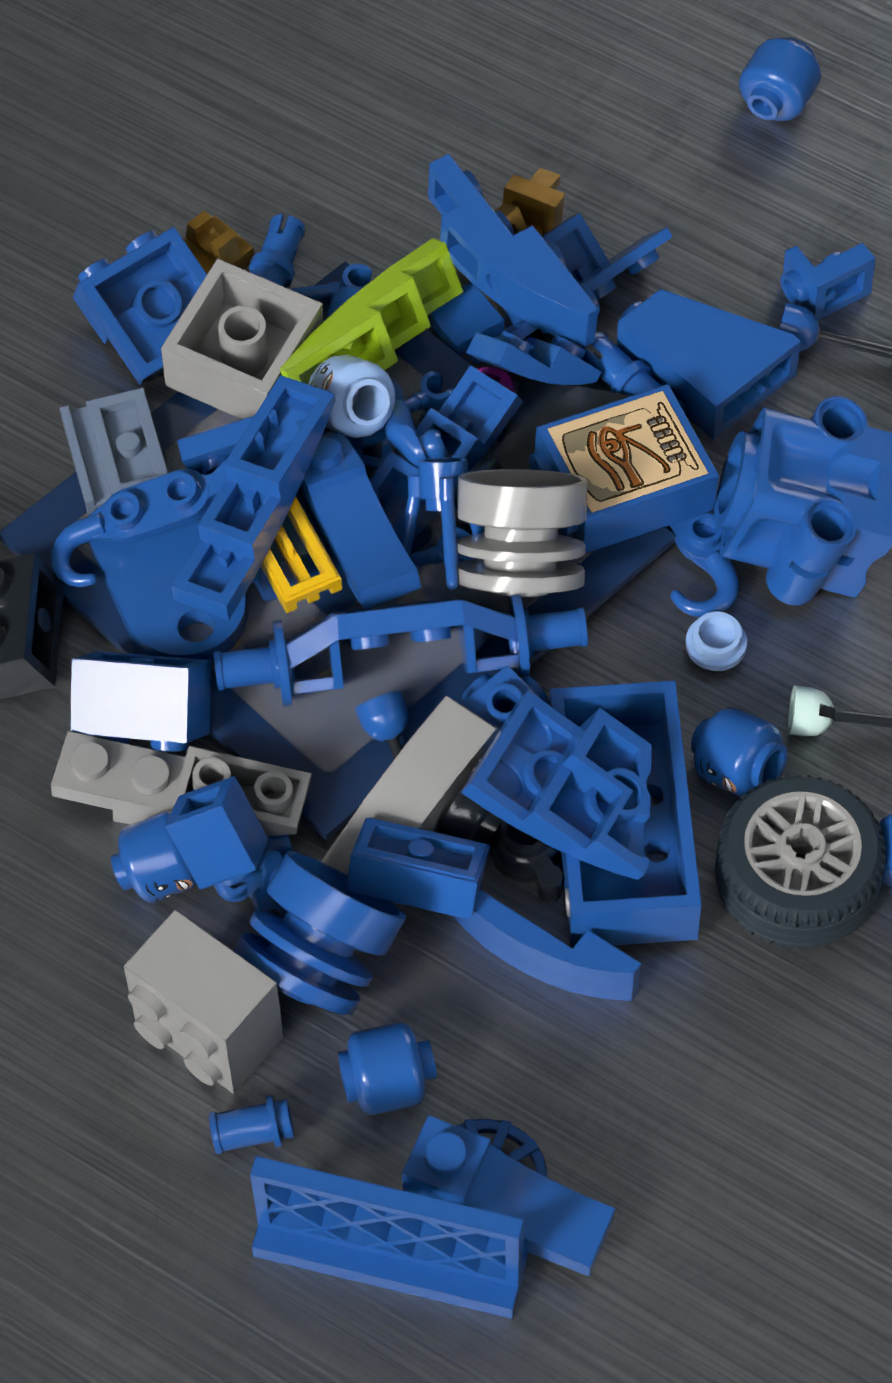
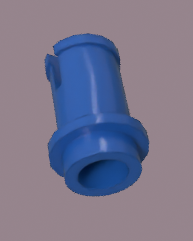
[209,1095,295,1154]

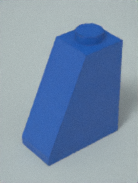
[617,289,801,440]

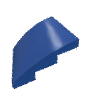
[461,690,652,880]

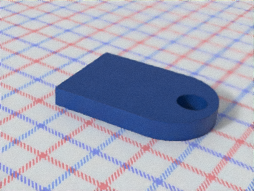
[87,516,247,662]

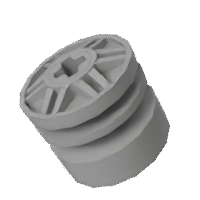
[457,469,588,597]

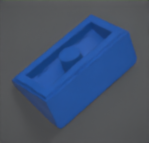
[347,817,490,918]

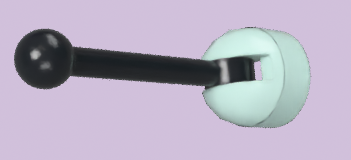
[787,685,892,737]

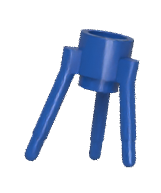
[399,458,485,590]

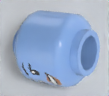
[308,354,395,438]

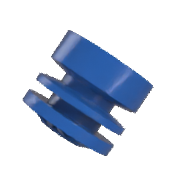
[234,851,406,1015]

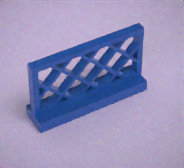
[250,1156,528,1319]

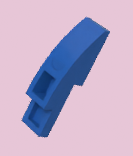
[428,154,600,347]

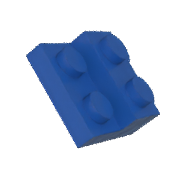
[73,227,207,385]

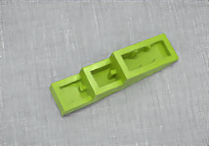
[280,238,463,384]

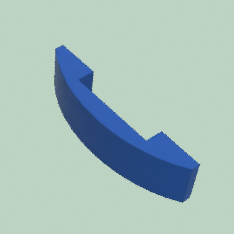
[429,830,641,1001]

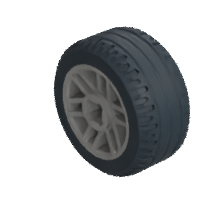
[715,775,886,949]

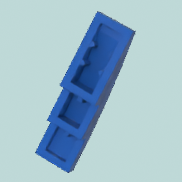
[370,365,523,541]
[171,375,336,621]

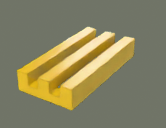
[261,496,342,614]

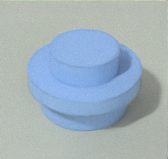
[686,611,747,671]

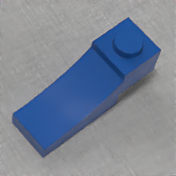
[298,433,421,610]
[401,1115,615,1277]

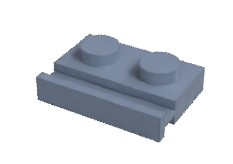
[60,388,168,516]

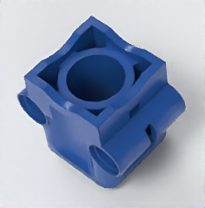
[714,396,892,606]

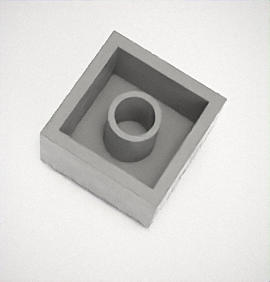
[161,259,323,420]
[124,910,284,1094]

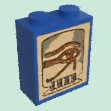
[529,384,719,554]

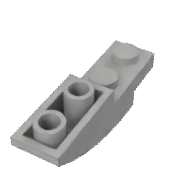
[51,731,311,836]

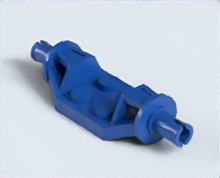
[213,595,588,707]

